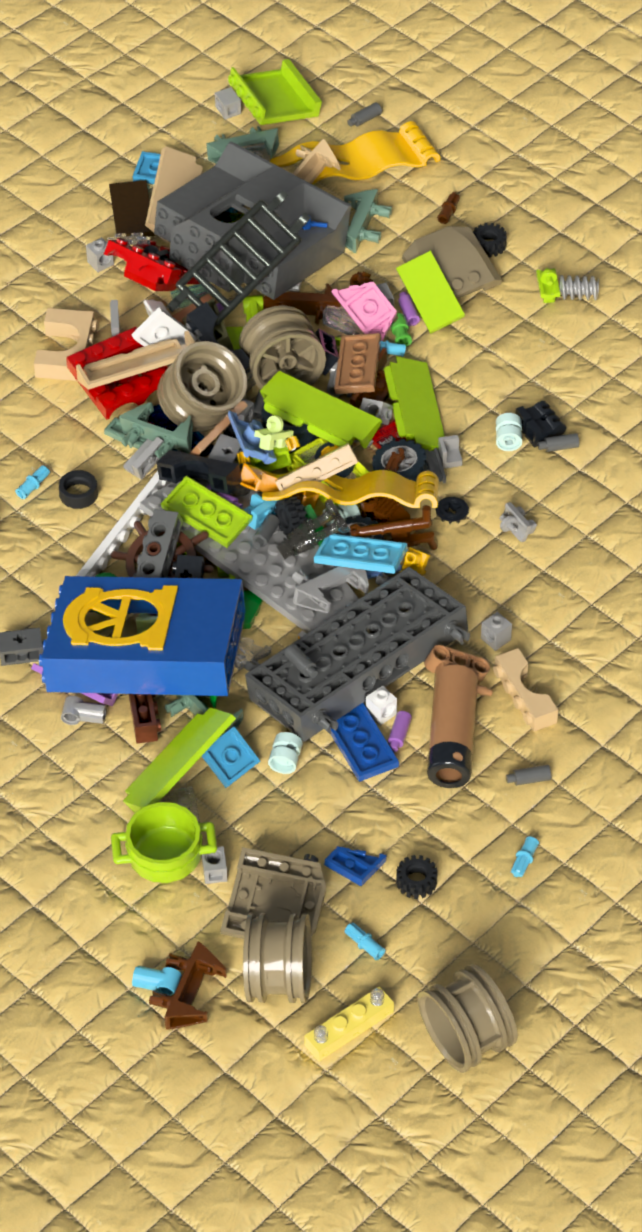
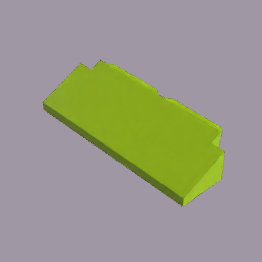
[384,356,445,451]
[260,371,382,449]
[123,707,236,813]

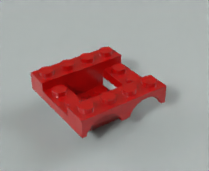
[104,238,200,291]
[66,327,168,420]

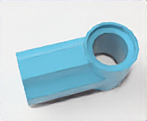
[132,966,182,996]

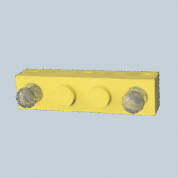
[304,987,394,1061]

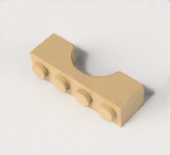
[493,648,558,732]

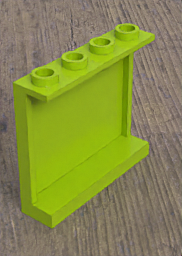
[228,59,322,125]

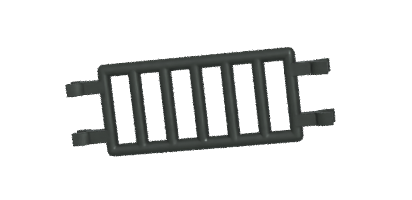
[167,190,311,335]

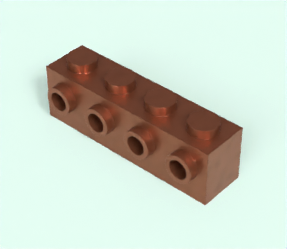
[128,694,161,744]

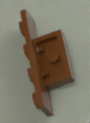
[350,348,389,409]

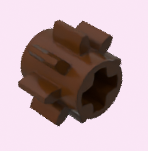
[350,271,373,286]

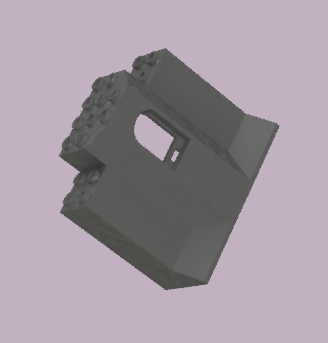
[154,141,351,300]

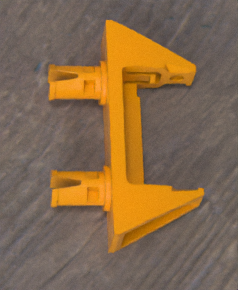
[240,463,320,510]

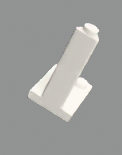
[131,299,198,365]

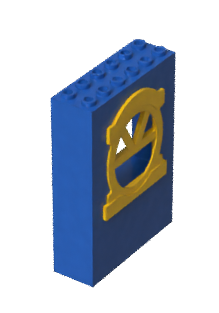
[39,576,246,696]

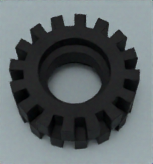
[473,223,507,257]
[274,496,308,537]
[396,855,437,899]

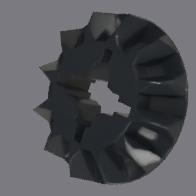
[436,497,469,524]

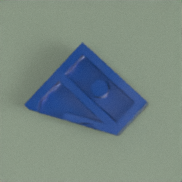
[324,846,387,886]

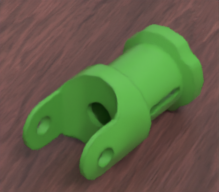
[391,313,412,347]

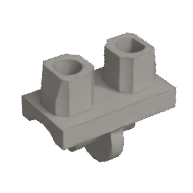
[499,502,537,542]

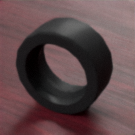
[58,470,98,509]

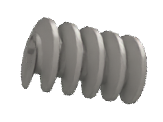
[559,275,599,301]

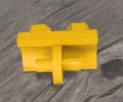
[398,547,430,575]

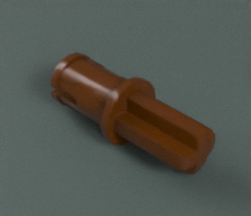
[437,192,460,224]

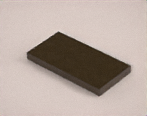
[109,180,155,239]

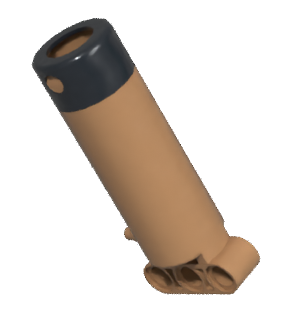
[424,645,493,788]

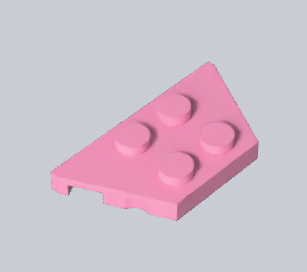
[331,282,397,341]

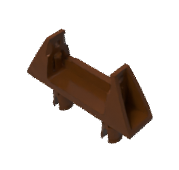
[263,284,342,326]
[149,941,227,1029]

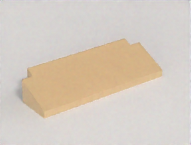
[145,146,203,243]
[76,331,196,389]

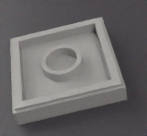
[110,300,120,337]

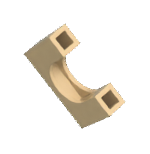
[34,308,98,381]

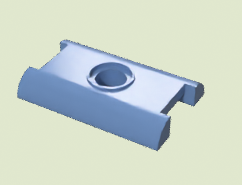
[228,411,277,464]

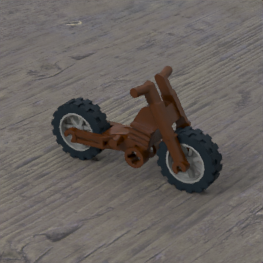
[329,439,438,550]

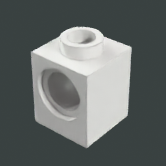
[366,686,397,726]

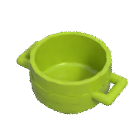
[111,802,217,883]

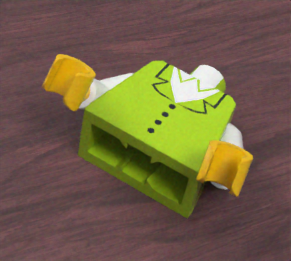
[237,436,300,472]

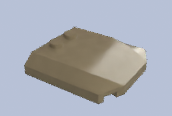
[402,226,502,299]
[220,847,326,939]

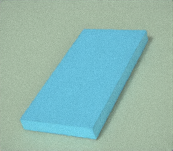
[314,533,408,574]

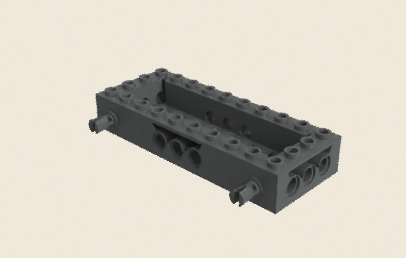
[245,567,470,742]

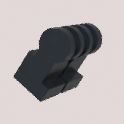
[515,401,566,448]

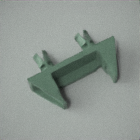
[206,126,279,163]
[344,189,392,253]
[119,402,193,459]
[165,695,243,735]

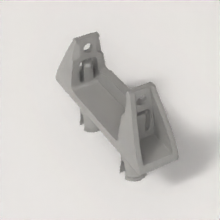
[292,565,369,613]

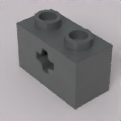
[0,628,43,666]

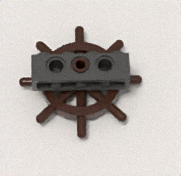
[111,509,214,578]

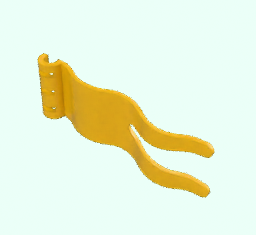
[269,121,441,185]
[262,466,439,508]

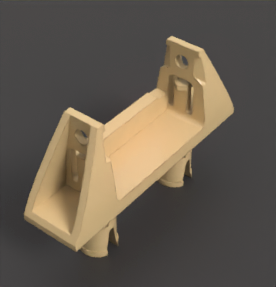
[292,139,341,184]

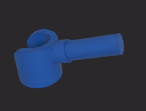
[302,216,327,230]

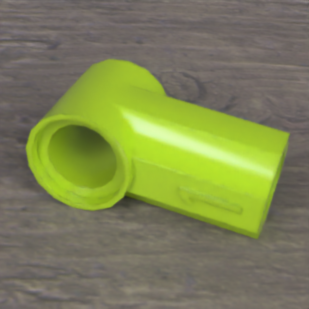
[243,295,264,323]

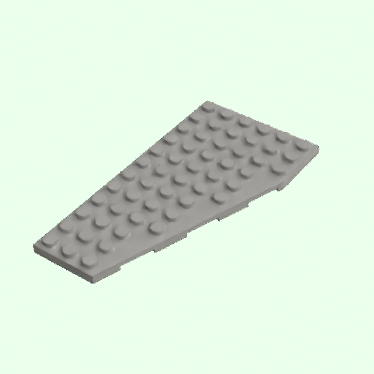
[139,463,359,633]

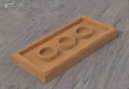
[334,333,381,394]
[190,401,248,456]

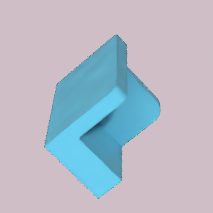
[244,493,279,530]

